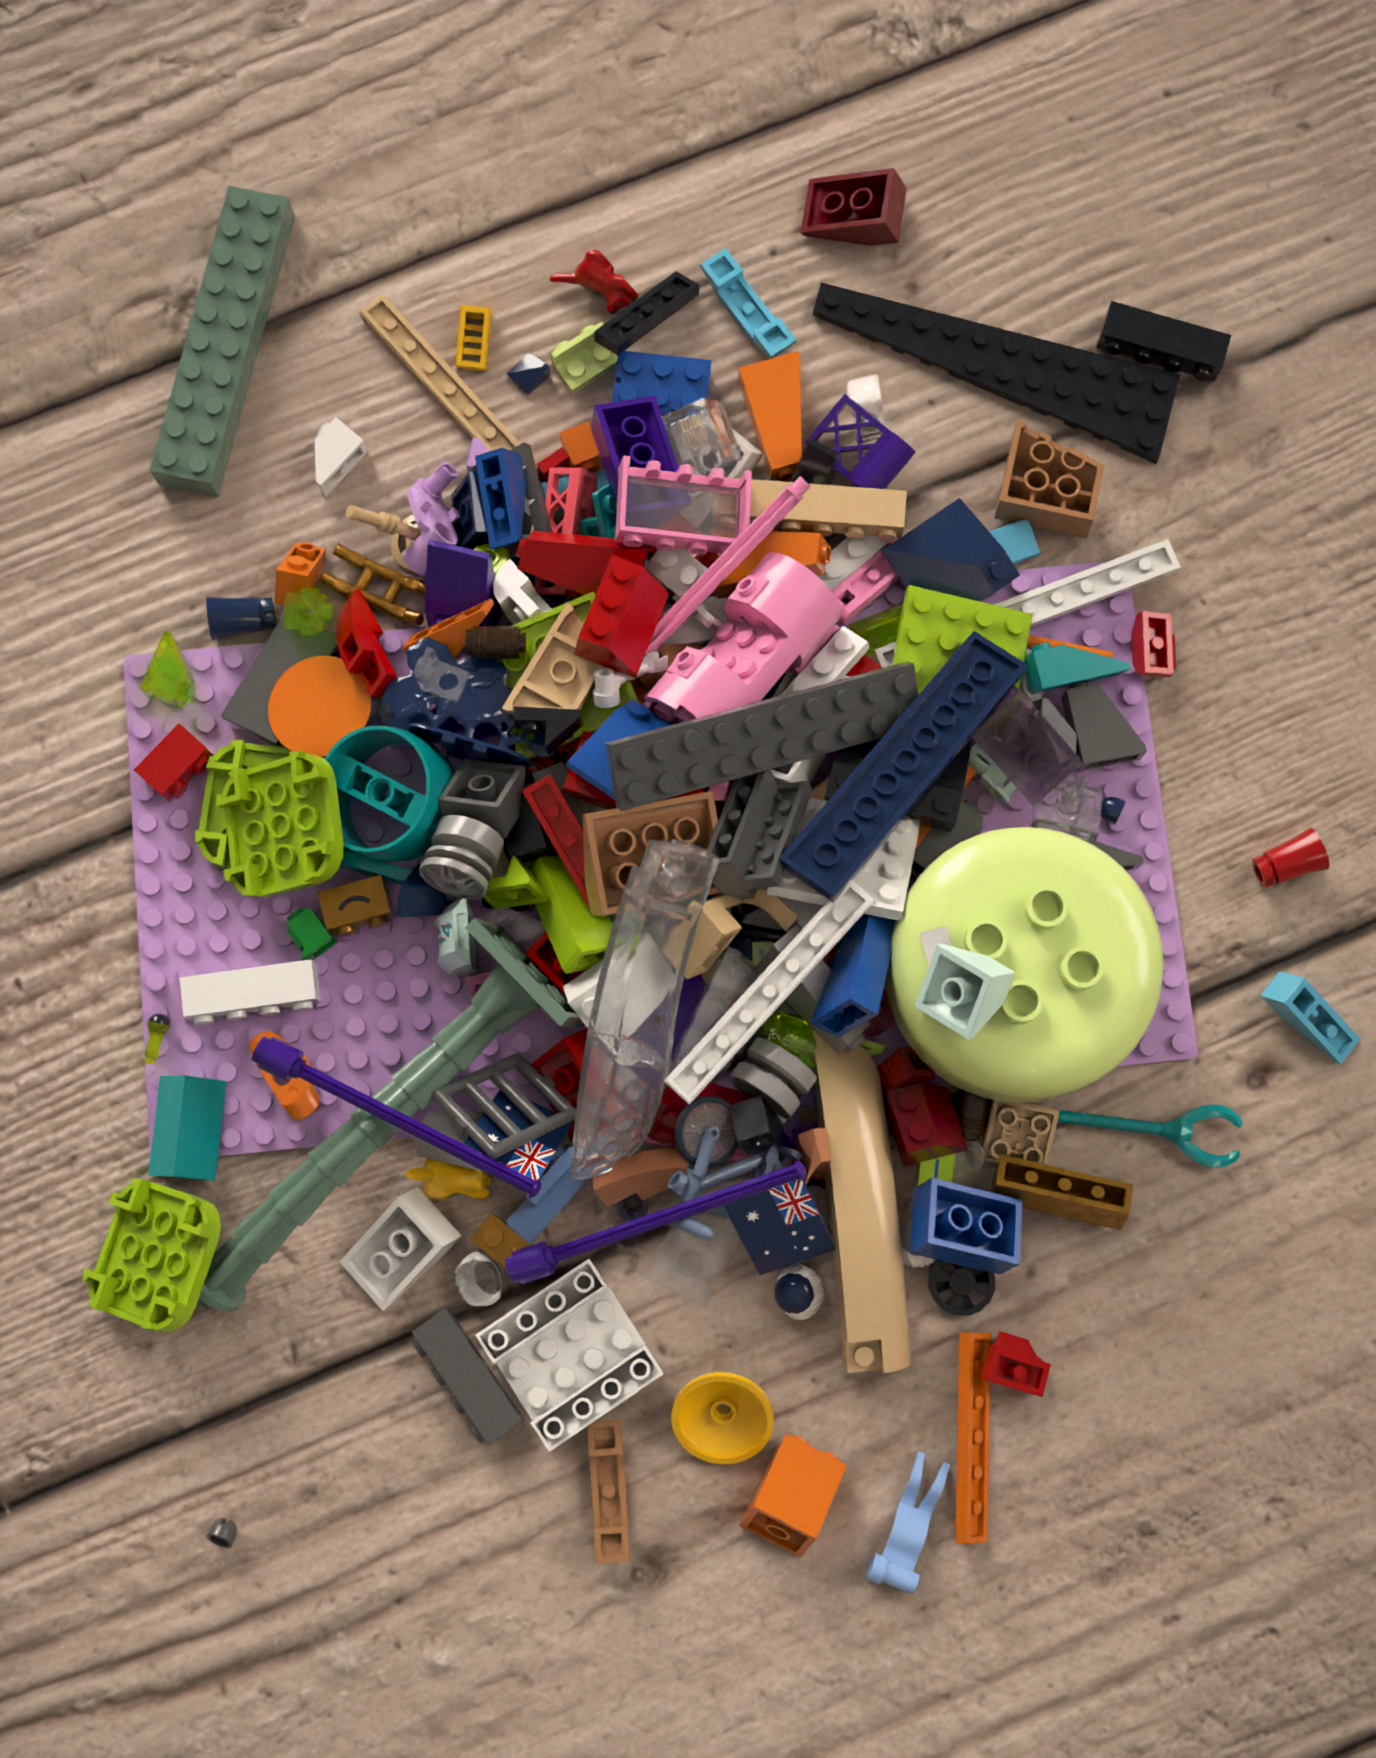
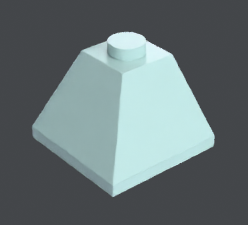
[915,944,1015,1040]

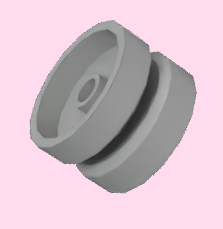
[730,1037,817,1119]

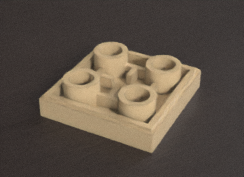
[979,1100,1060,1165]

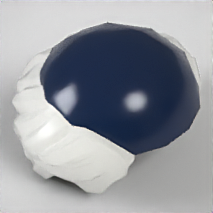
[774,1264,825,1320]

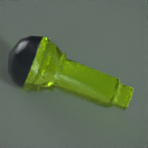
[144,1014,171,1064]

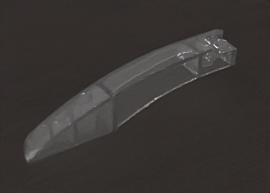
[571,839,720,1180]

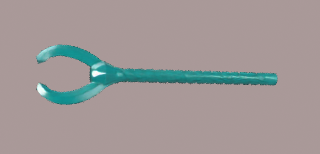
[1057,1104,1243,1168]

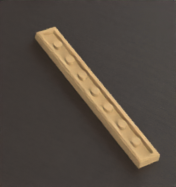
[359,293,538,473]

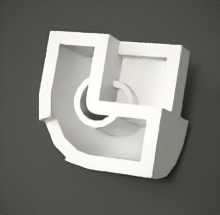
[493,559,551,624]

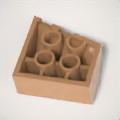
[994,419,1104,538]

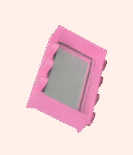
[614,456,752,556]

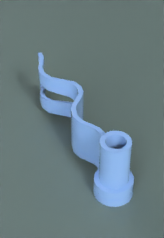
[866,1451,950,1594]

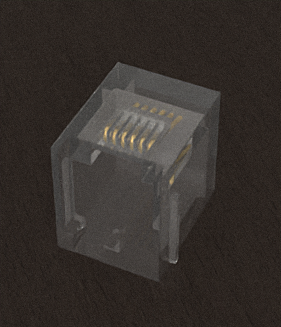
[661,398,742,476]

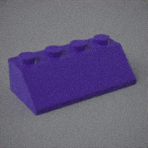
[591,395,691,529]

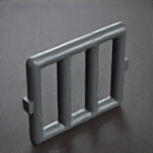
[432,1053,578,1159]

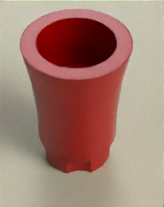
[1252,828,1330,888]

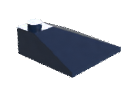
[881,498,1020,602]

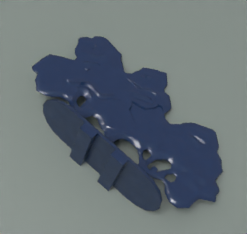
[382,638,573,769]

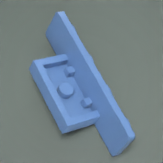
[506,1134,618,1244]

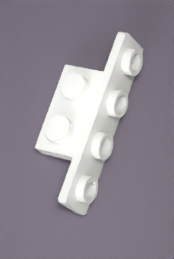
[643,548,725,628]

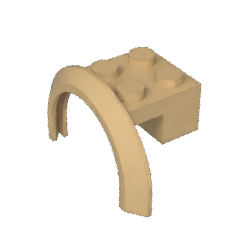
[661,888,799,1006]

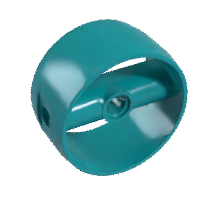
[324,726,455,862]

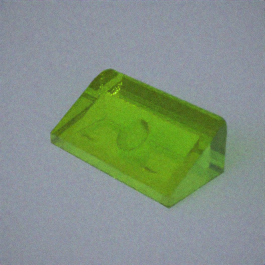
[848,603,903,657]

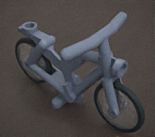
[664,1096,831,1268]

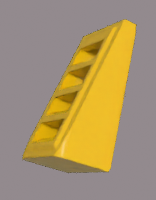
[455,305,493,371]

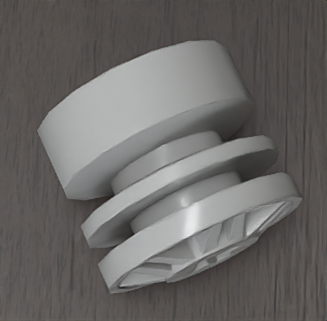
[419,815,504,900]

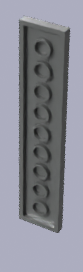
[605,661,918,811]

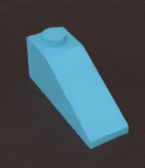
[1260,971,1360,1064]

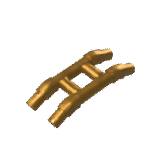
[318,543,426,626]

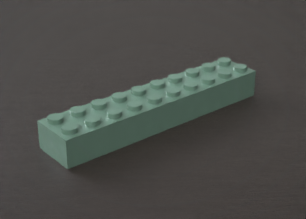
[150,186,295,497]

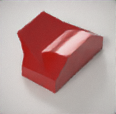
[1131,611,1176,677]
[980,1331,1051,1397]

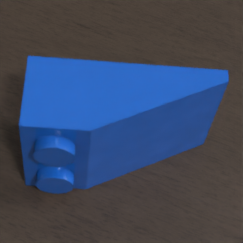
[566,699,673,800]

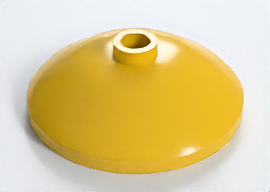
[671,1372,774,1464]

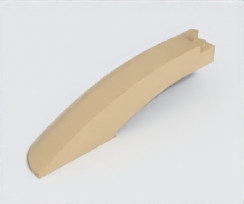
[810,1028,911,1373]

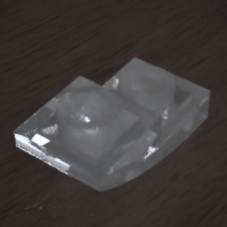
[847,374,887,443]

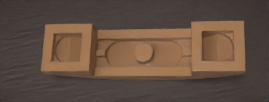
[587,1419,630,1564]

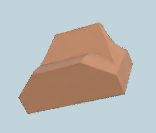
[795,1128,832,1185]

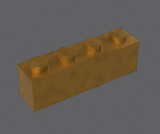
[991,1154,1134,1230]

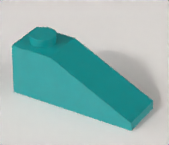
[1024,642,1131,695]

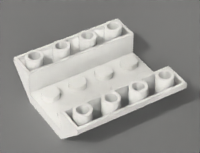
[475,1259,664,1452]

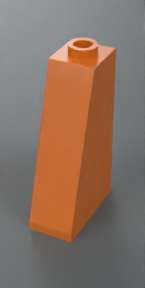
[738,351,802,481]
[708,529,831,599]

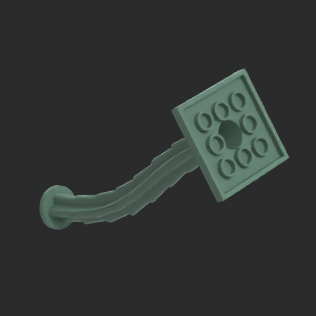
[197,918,585,1313]

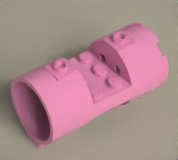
[643,552,842,724]

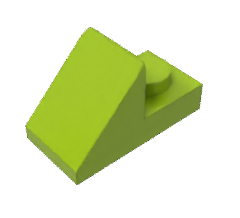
[483,855,549,909]

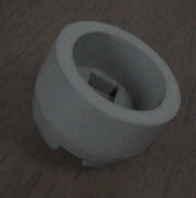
[206,1518,237,1548]

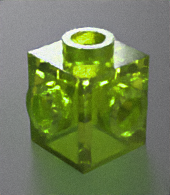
[284,587,333,636]

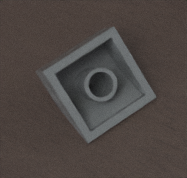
[438,759,526,838]

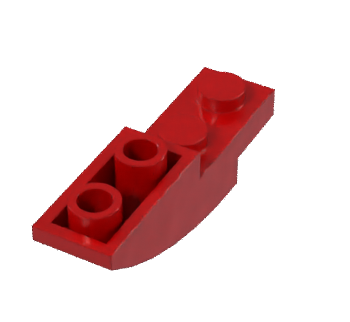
[336,589,397,699]

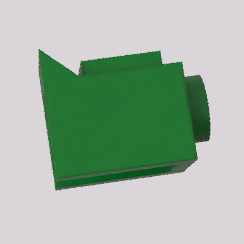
[286,907,337,961]

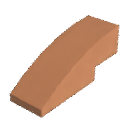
[591,1146,693,1208]

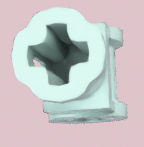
[968,741,1028,805]

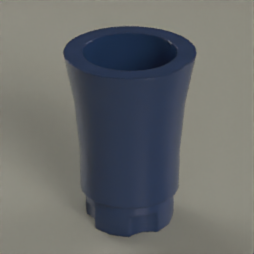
[206,596,276,641]

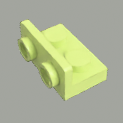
[550,322,618,395]

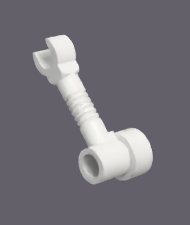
[593,651,669,708]

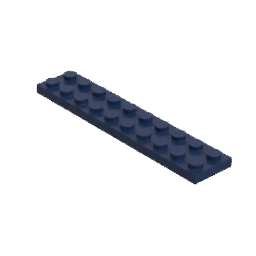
[779,631,1028,903]

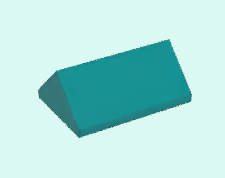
[148,1075,227,1181]

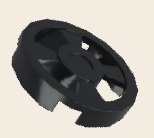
[928,1260,995,1316]

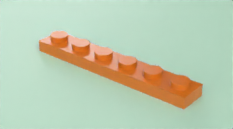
[955,1332,991,1544]

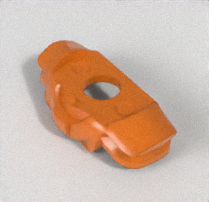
[249,1031,320,1121]

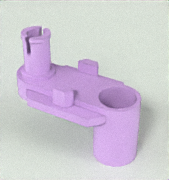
[402,461,460,576]

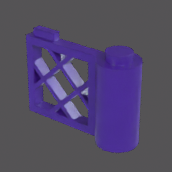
[804,394,916,489]

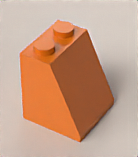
[739,1434,847,1558]

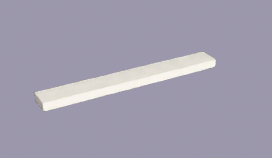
[664,879,875,1104]

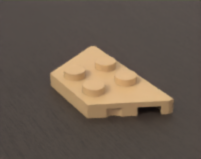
[502,603,606,715]

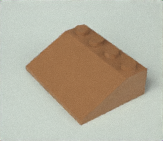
[583,791,723,916]

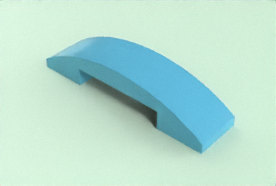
[700,248,797,359]

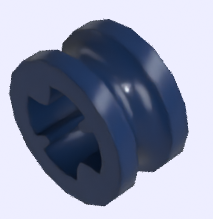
[618,1193,649,1221]

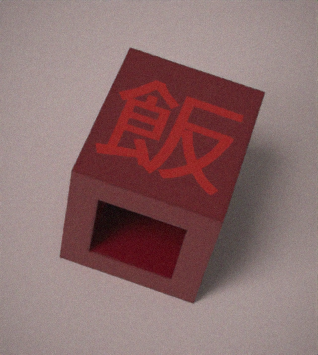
[877,1046,936,1092]

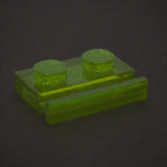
[763,1011,817,1057]

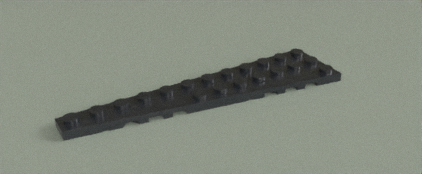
[813,283,1180,464]

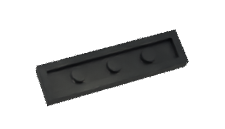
[594,271,700,356]

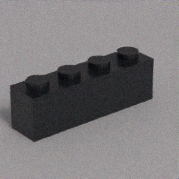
[1096,301,1232,381]

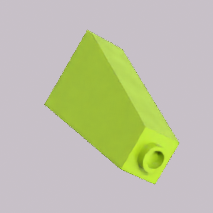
[531,855,627,974]

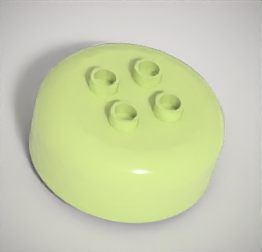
[885,827,1164,1103]

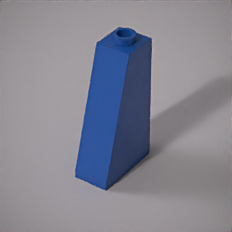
[811,914,895,1038]

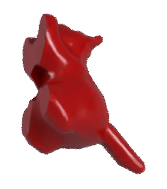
[549,250,639,314]

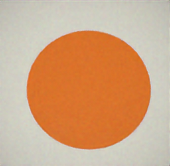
[268,656,371,757]

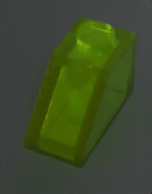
[140,630,196,710]

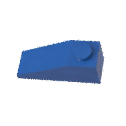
[475,447,526,550]

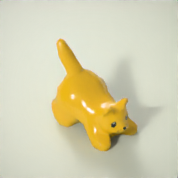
[405,1158,492,1202]

